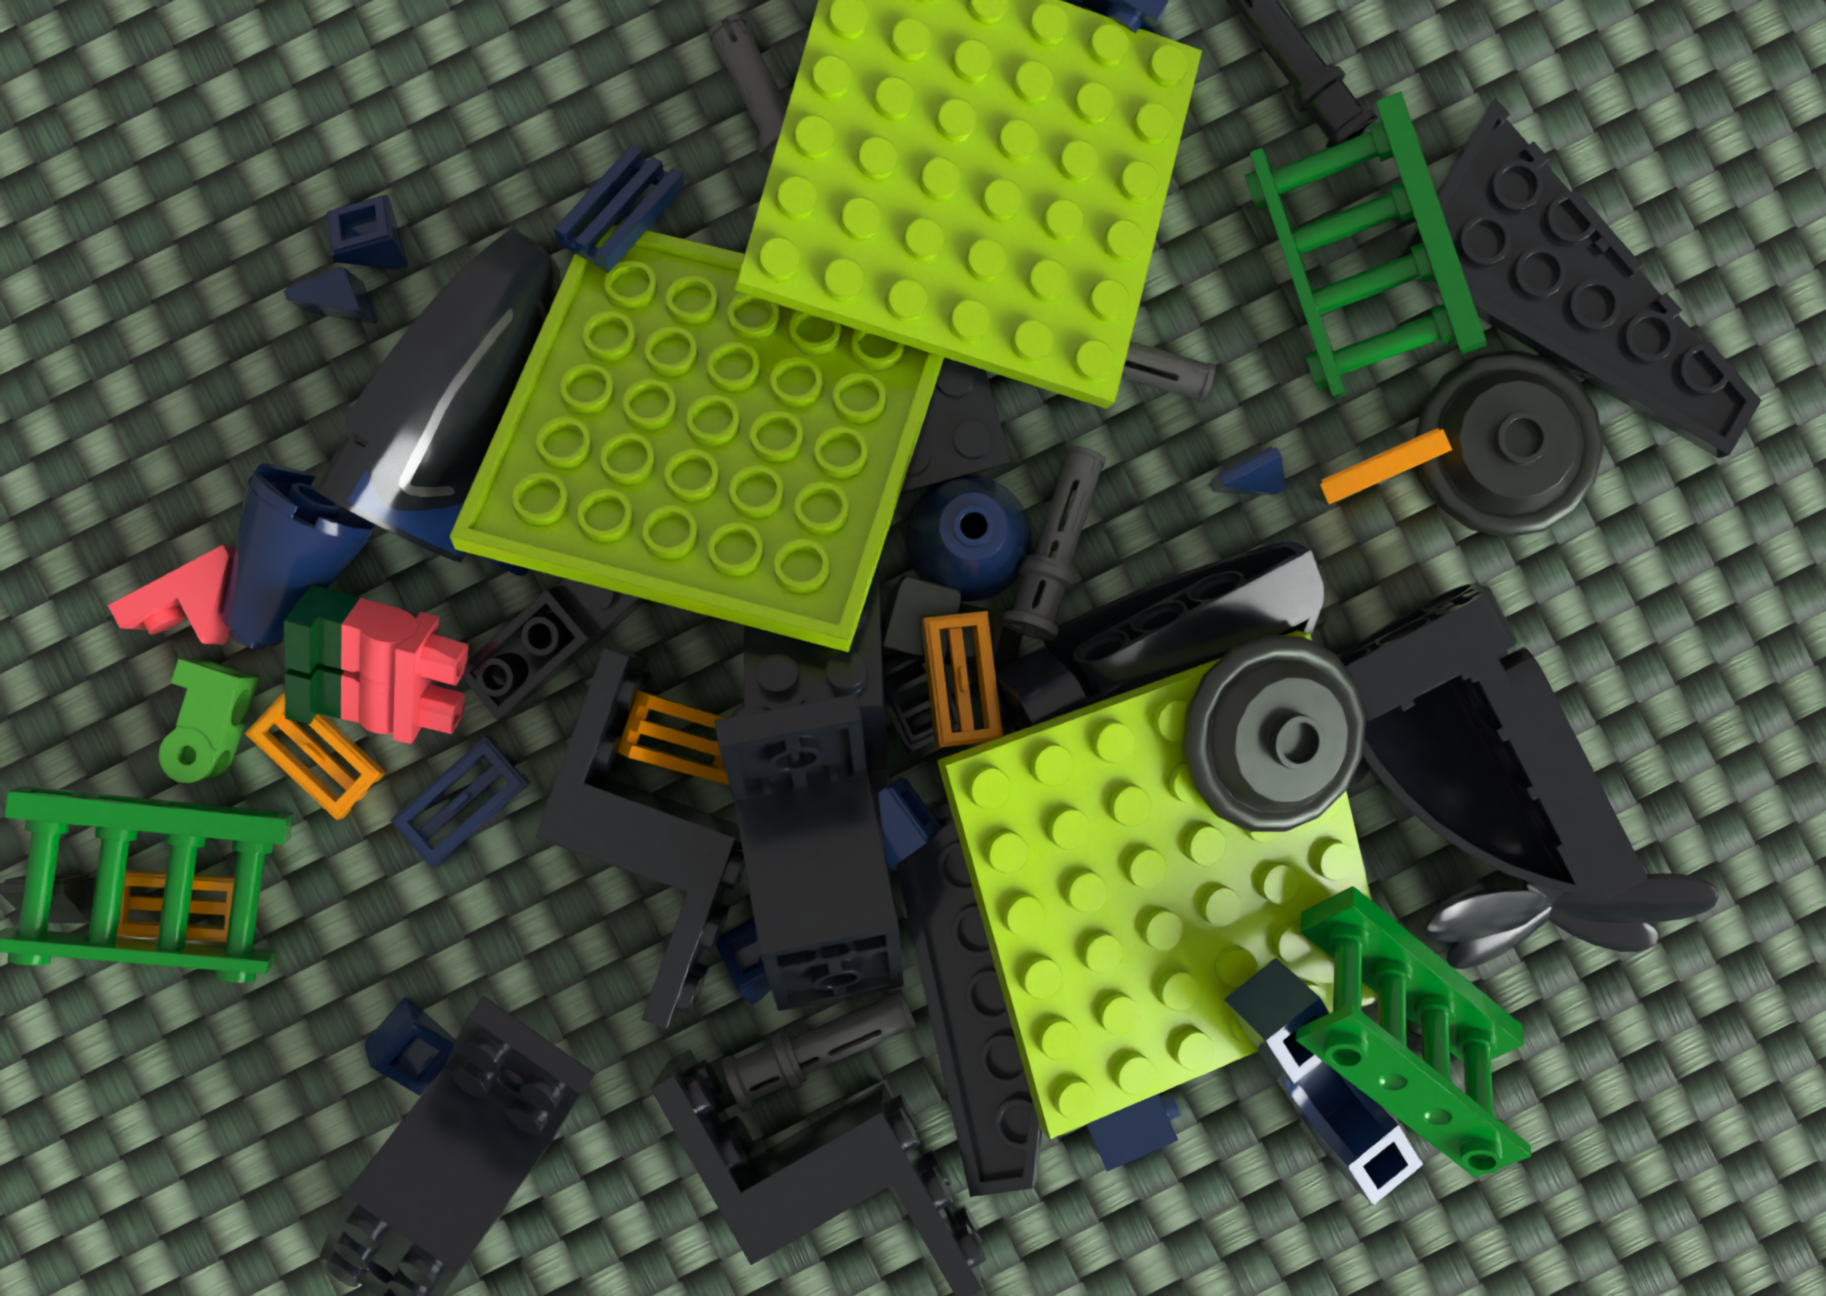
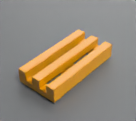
[1320,428,1452,505]
[920,611,1003,748]
[617,690,730,786]
[245,691,386,820]
[117,870,235,942]

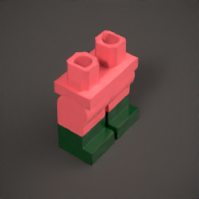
[284,584,468,744]

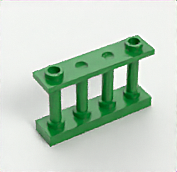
[1245,91,1486,399]
[0,786,294,983]
[1296,886,1531,1178]

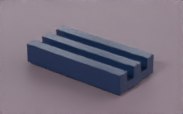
[554,145,685,272]
[390,736,532,868]

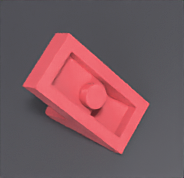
[108,545,235,645]

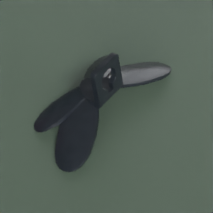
[1426,873,1718,969]

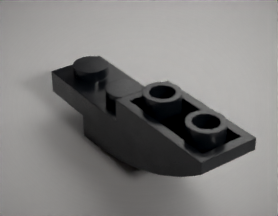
[462,578,647,720]

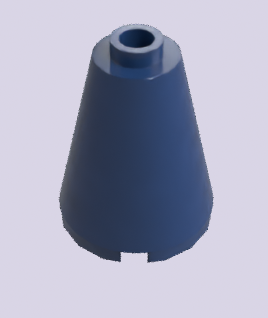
[221,463,376,649]
[906,475,1032,602]

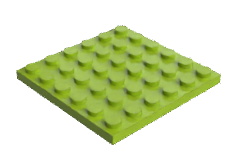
[734,0,1202,409]
[450,224,944,652]
[937,631,1378,1139]

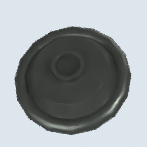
[1415,350,1604,538]
[1182,635,1366,832]

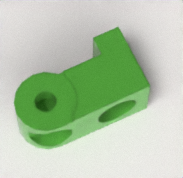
[158,657,260,784]

